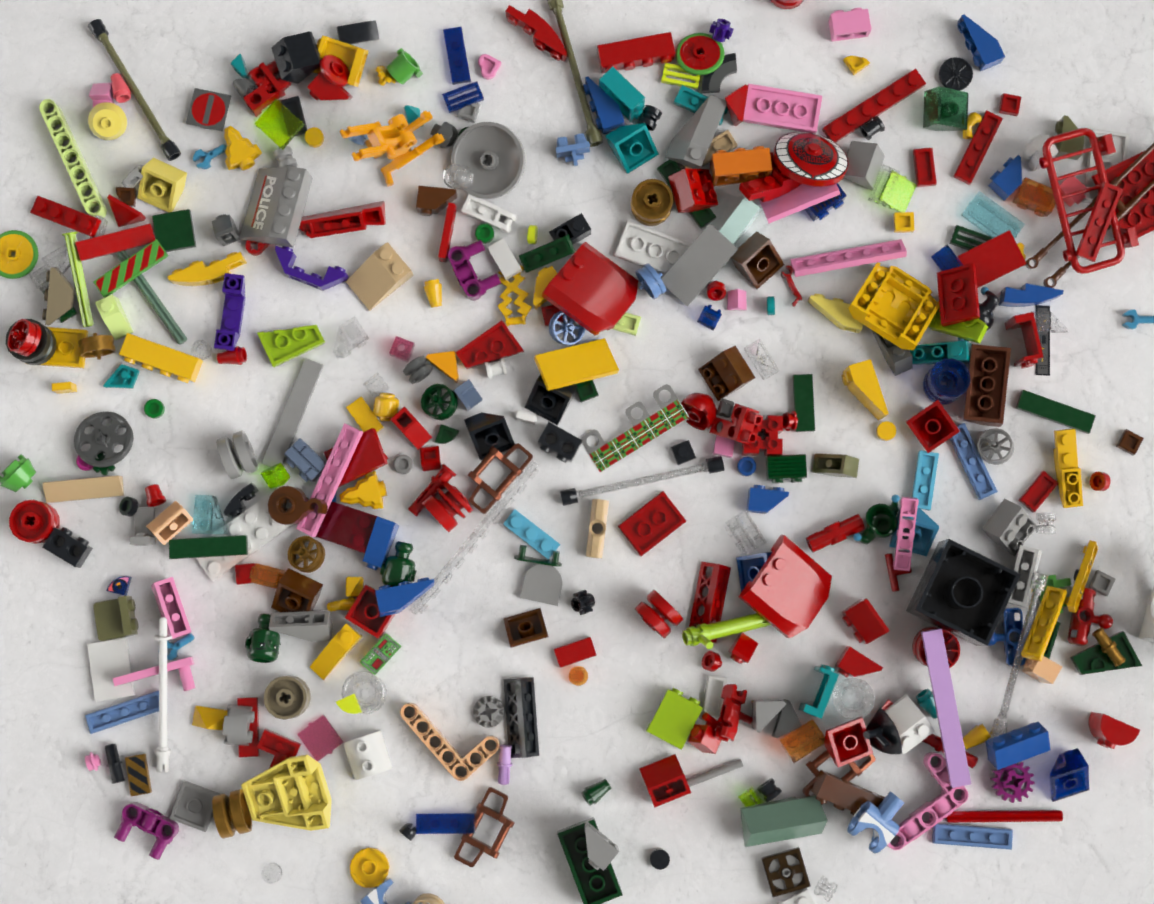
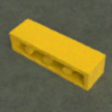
[119,333,203,383]

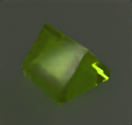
[738,786,764,807]

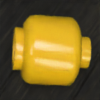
[373,393,399,421]

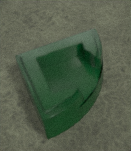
[435,424,459,444]

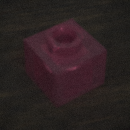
[389,336,415,363]

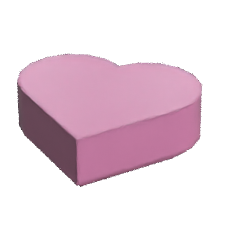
[478,54,501,80]

